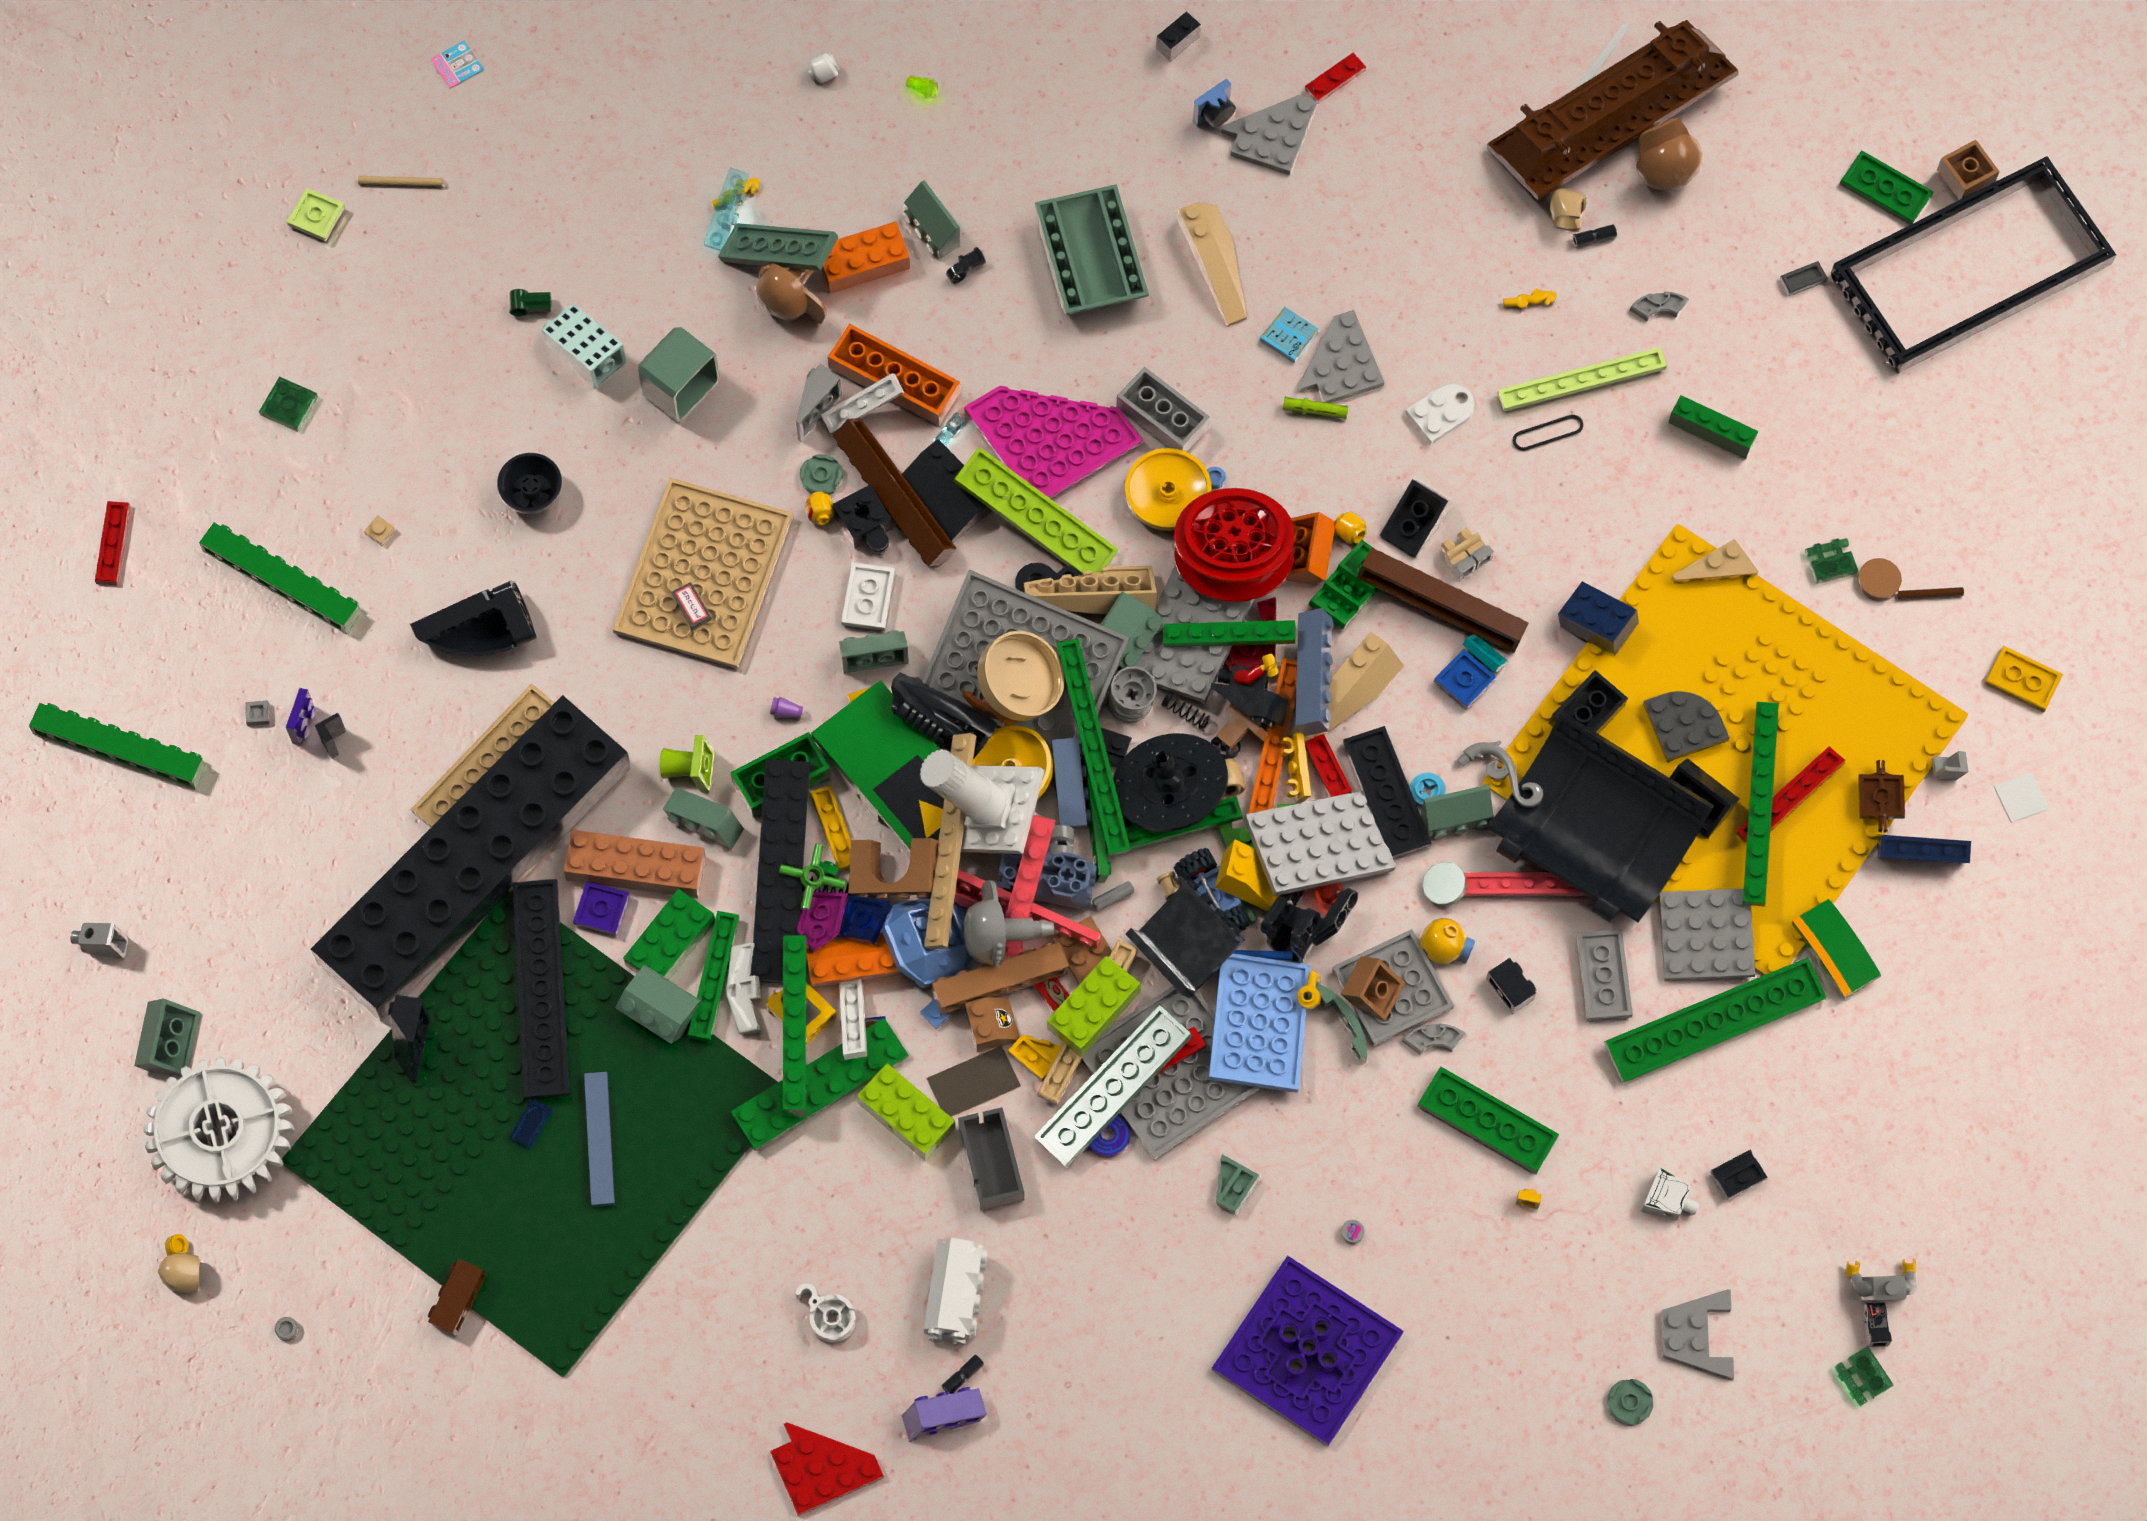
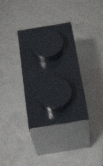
[1156,11,1201,62]
[1486,958,1536,1014]

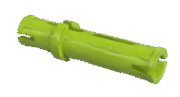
[1283,396,1348,419]

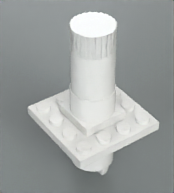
[920,749,1045,854]

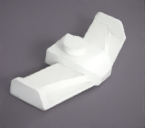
[725,942,762,1035]

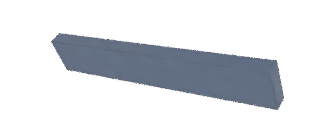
[584,1072,615,1207]

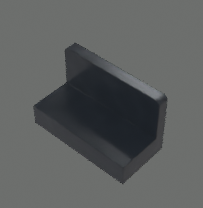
[315,713,346,759]

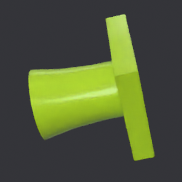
[660,735,715,793]

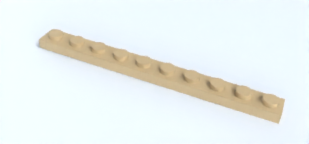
[924,733,976,949]

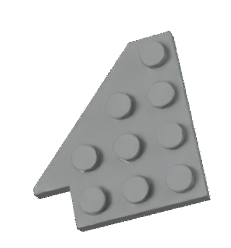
[1221,95,1317,175]
[1298,310,1384,403]

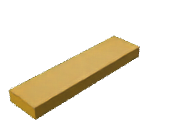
[810,785,851,873]

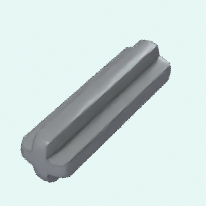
[1092,881,1134,911]

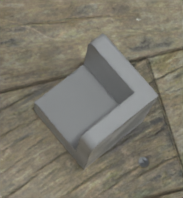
[1932,751,1969,780]

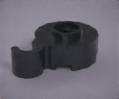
[1015,563,1079,593]

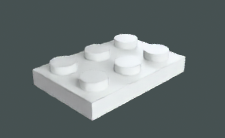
[841,562,895,631]

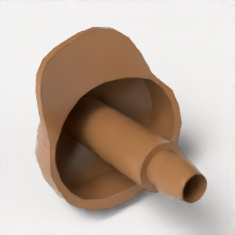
[1636,118,1703,190]
[755,264,827,324]

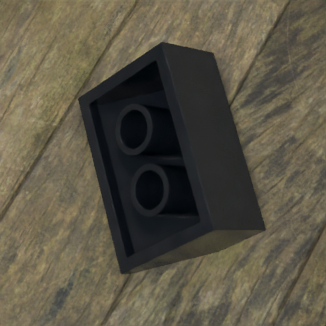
[1670,758,1740,839]

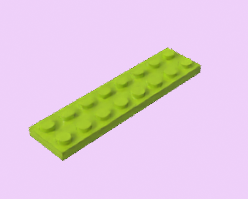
[953,446,1119,575]

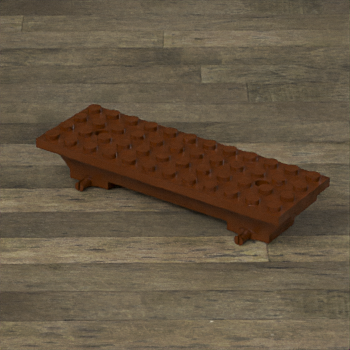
[1487,20,1739,200]

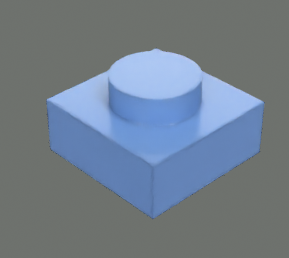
[920,999,952,1029]

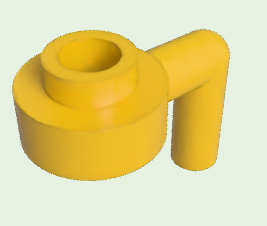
[1297,971,1321,1009]

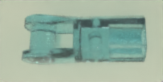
[933,412,968,447]

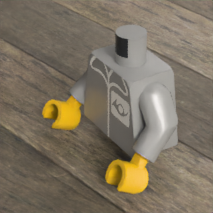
[1845,1259,1917,1300]

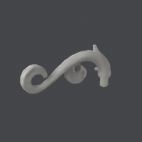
[1456,741,1543,808]

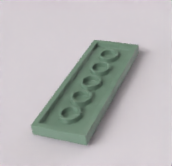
[718,223,838,271]

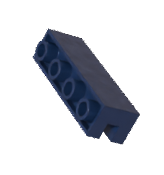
[1877,834,1972,863]

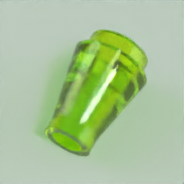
[906,75,939,98]

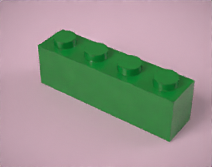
[1668,395,1759,459]

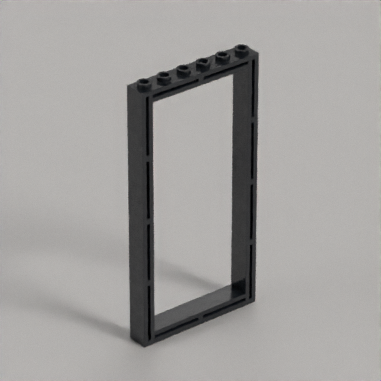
[1831,156,2117,373]

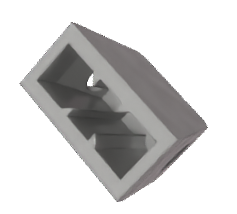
[70,923,129,959]

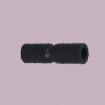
[1573,224,1617,247]
[941,1354,985,1394]

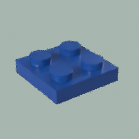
[1434,649,1496,709]

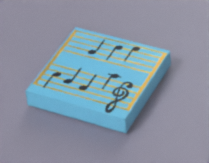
[1260,306,1319,363]

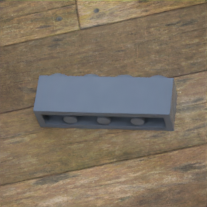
[1051,738,1091,829]

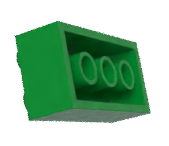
[730,732,831,817]
[623,889,715,980]

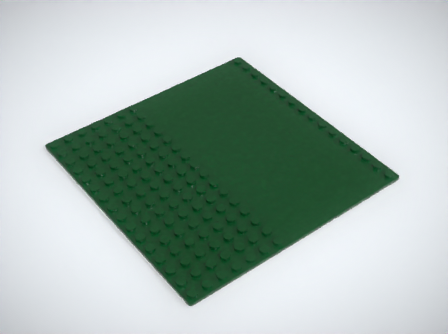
[281,890,778,1377]

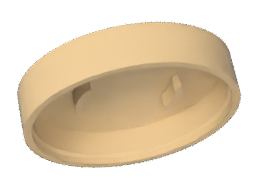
[977,631,1064,721]

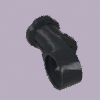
[946,247,986,284]

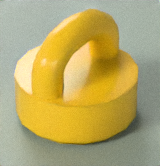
[165,1234,188,1256]

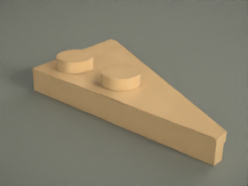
[1671,539,1759,582]

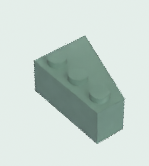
[663,787,744,851]

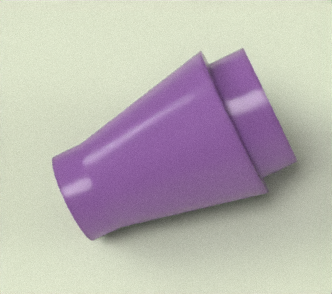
[770,697,803,719]

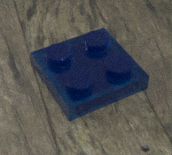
[837,894,892,945]

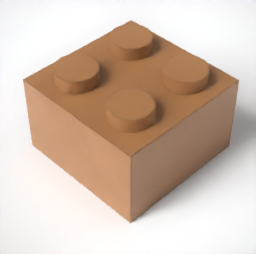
[1937,139,2000,200]

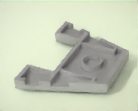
[1661,1289,1734,1380]

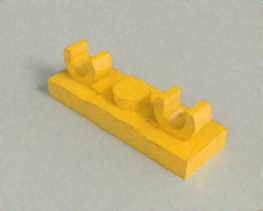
[1280,733,1311,803]

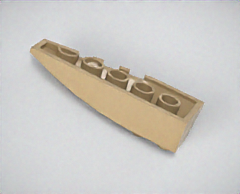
[1178,202,1247,326]
[1024,566,1157,614]
[1288,632,1404,742]

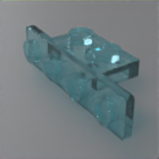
[704,168,749,251]

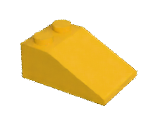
[1215,840,1279,911]

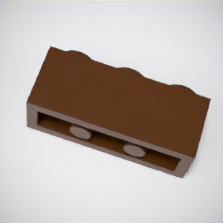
[428,1259,488,1336]

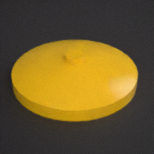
[1125,448,1212,531]
[972,725,1054,799]

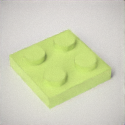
[287,188,345,241]

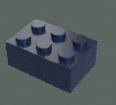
[1558,581,1639,655]

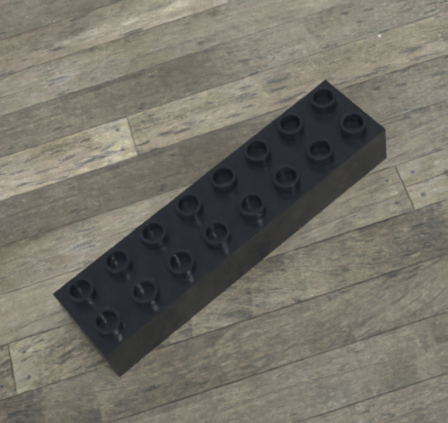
[310,695,631,1022]

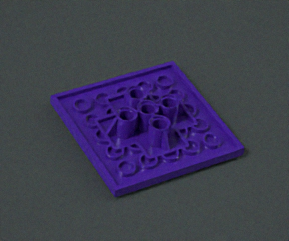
[1211,1255,1404,1447]

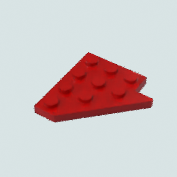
[770,1422,884,1516]

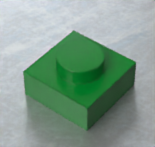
[815,861,839,879]

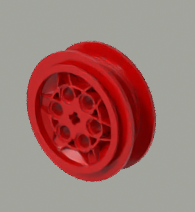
[1174,488,1295,602]

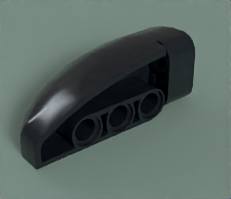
[410,580,537,656]

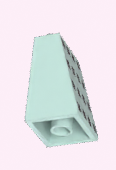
[542,303,626,389]

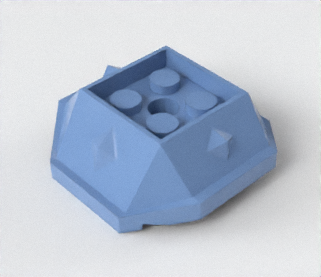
[881,897,973,988]

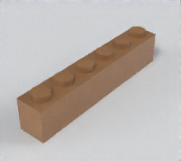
[932,942,1069,1015]

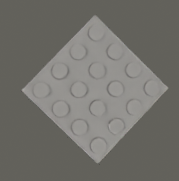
[1659,889,1756,981]
[1332,929,1454,1046]

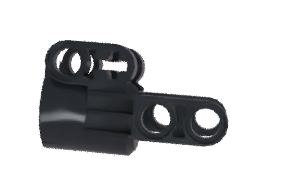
[1260,888,1358,964]

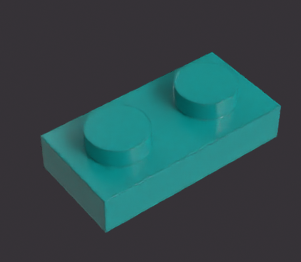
[1462,635,1508,673]

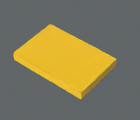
[1984,645,2063,712]

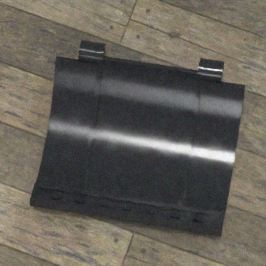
[1486,712,1714,923]

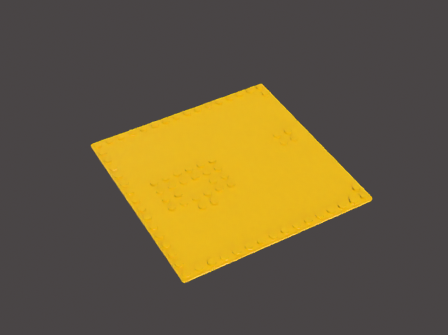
[1483,524,1968,975]

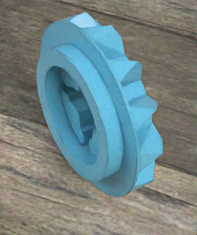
[1410,773,1446,805]

